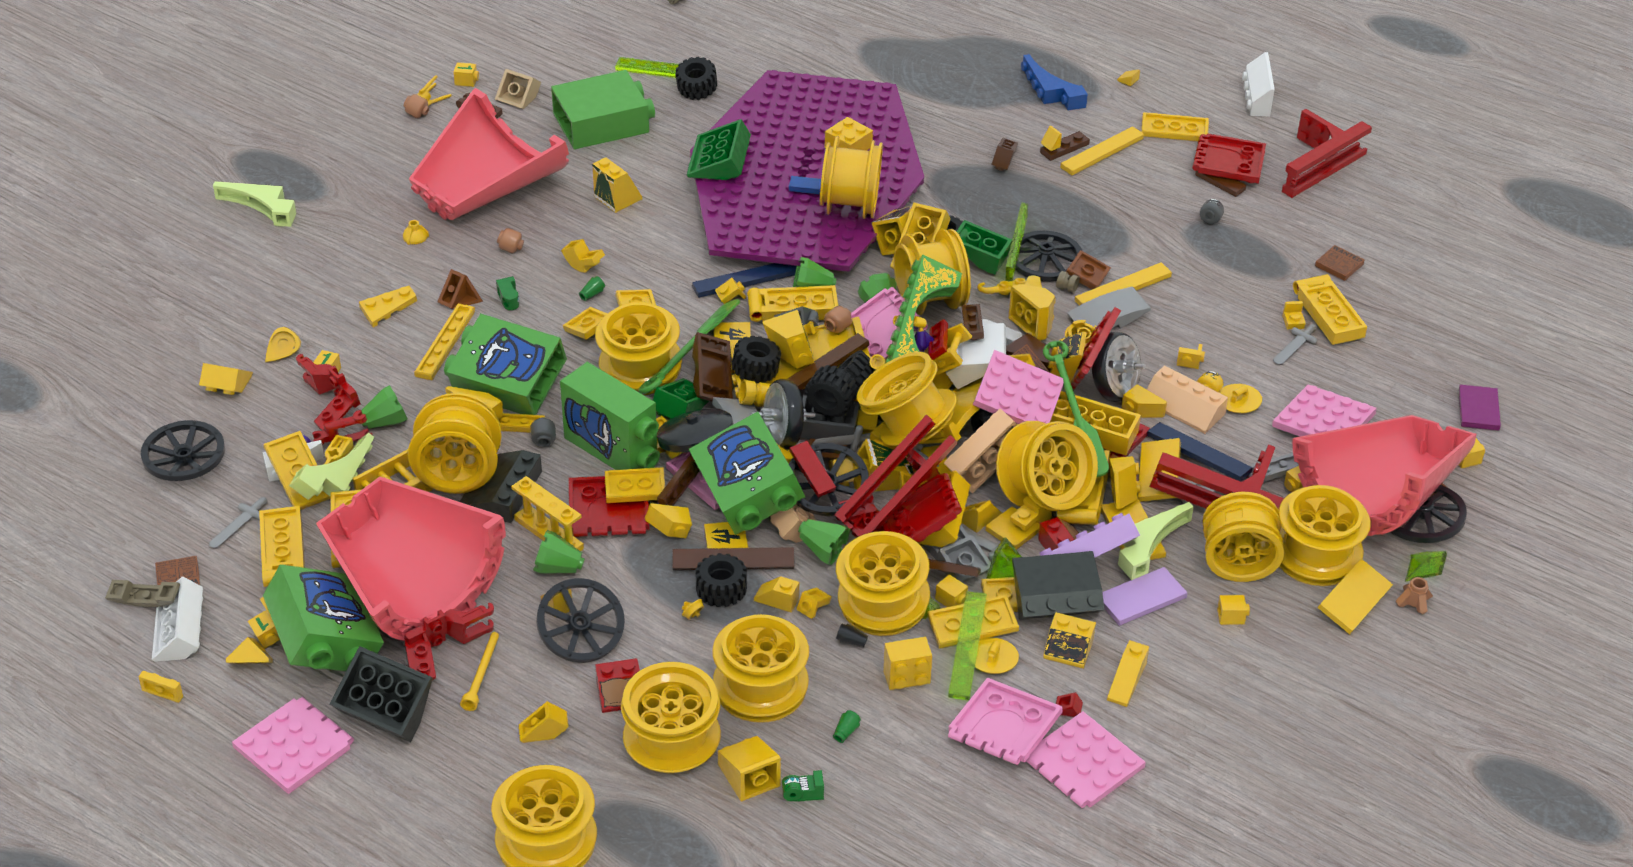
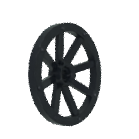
[1009,230,1082,282]
[141,420,225,481]
[789,443,869,516]
[1391,485,1467,543]
[536,578,625,663]

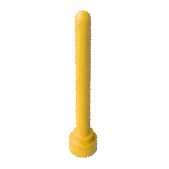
[870,354,886,370]
[460,632,499,711]

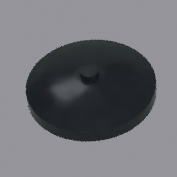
[657,408,734,452]

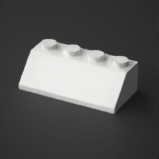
[1242,52,1275,117]
[152,576,203,662]

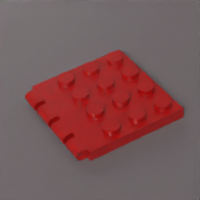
[1192,133,1266,183]
[1071,307,1121,391]
[883,473,962,543]
[569,476,650,537]

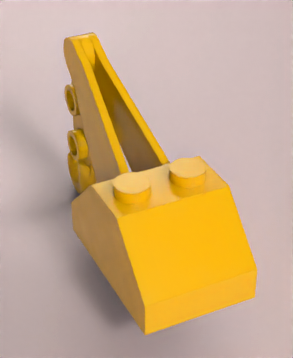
[977,275,1056,340]

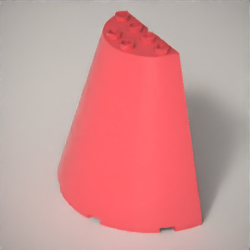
[409,88,569,220]
[1293,415,1477,536]
[316,477,506,641]

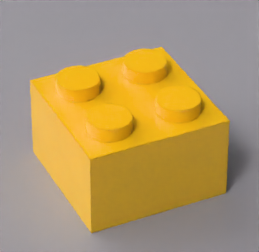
[825,117,873,151]
[883,637,932,690]

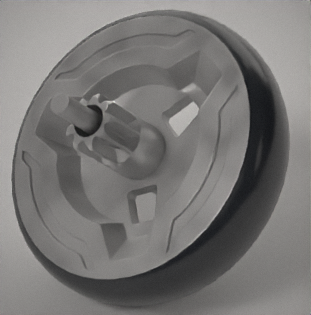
[1091,332,1146,401]
[751,379,815,450]

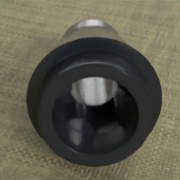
[836,623,868,647]

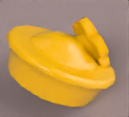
[682,599,704,620]

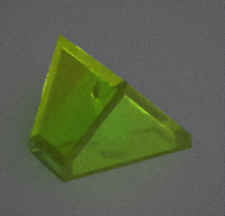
[986,537,1022,579]
[1405,551,1447,582]

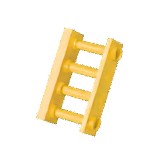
[924,323,972,376]
[353,449,433,492]
[511,476,584,551]

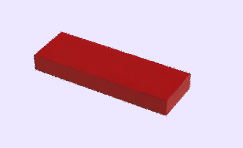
[928,319,948,360]
[789,441,836,498]

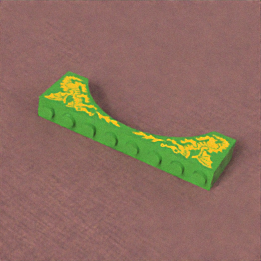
[885,255,962,364]

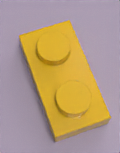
[138,671,183,703]

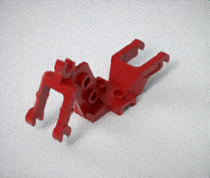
[296,354,373,445]
[404,603,494,680]

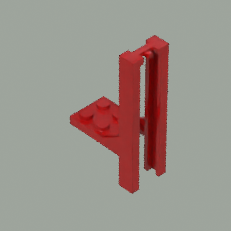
[1282,109,1372,198]
[835,414,958,537]
[1149,444,1284,510]

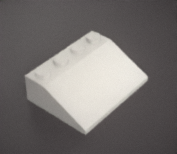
[946,323,1006,390]

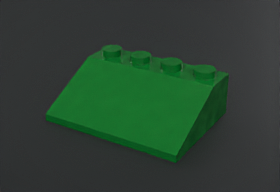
[686,119,751,180]

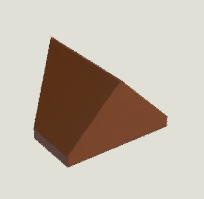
[437,269,483,309]

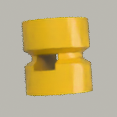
[738,380,770,407]

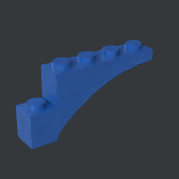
[1021,54,1088,111]

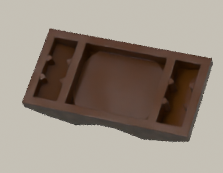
[692,332,733,402]

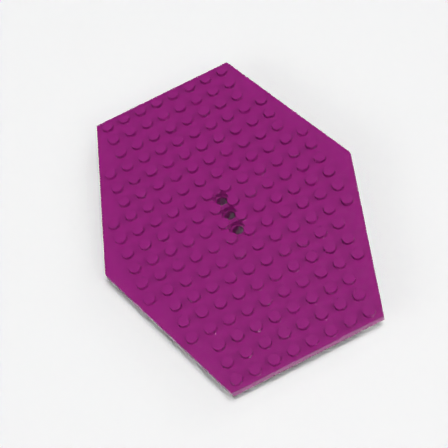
[690,70,924,272]

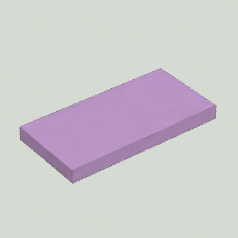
[1103,567,1188,626]

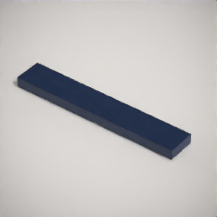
[692,263,797,298]
[1148,422,1252,482]

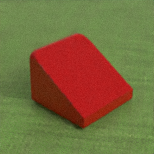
[1056,692,1083,717]

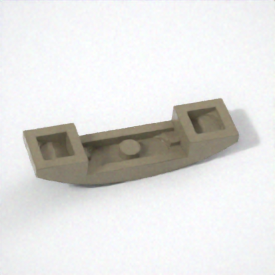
[105,580,180,607]

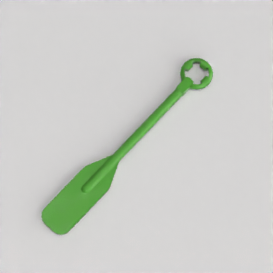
[639,299,740,394]
[1043,341,1109,477]

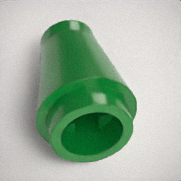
[579,276,605,301]
[833,710,861,743]

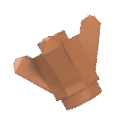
[1396,577,1433,614]

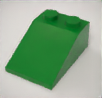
[956,220,1012,275]
[652,378,709,418]

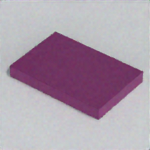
[1458,384,1501,431]

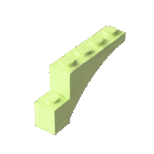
[213,181,296,227]
[289,432,374,500]
[1118,502,1193,580]

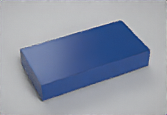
[789,176,821,194]

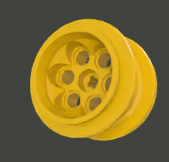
[820,136,883,219]
[893,229,971,315]
[595,302,682,395]
[857,352,957,446]
[408,393,502,494]
[996,421,1098,511]
[1278,485,1371,586]
[836,531,930,636]
[712,614,809,722]
[621,662,721,773]
[491,765,597,867]

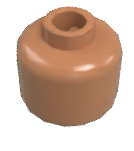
[403,94,429,118]
[497,228,524,254]
[824,306,852,333]

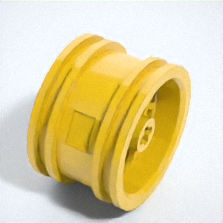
[1202,492,1284,582]

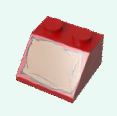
[1038,517,1079,550]
[595,658,640,713]

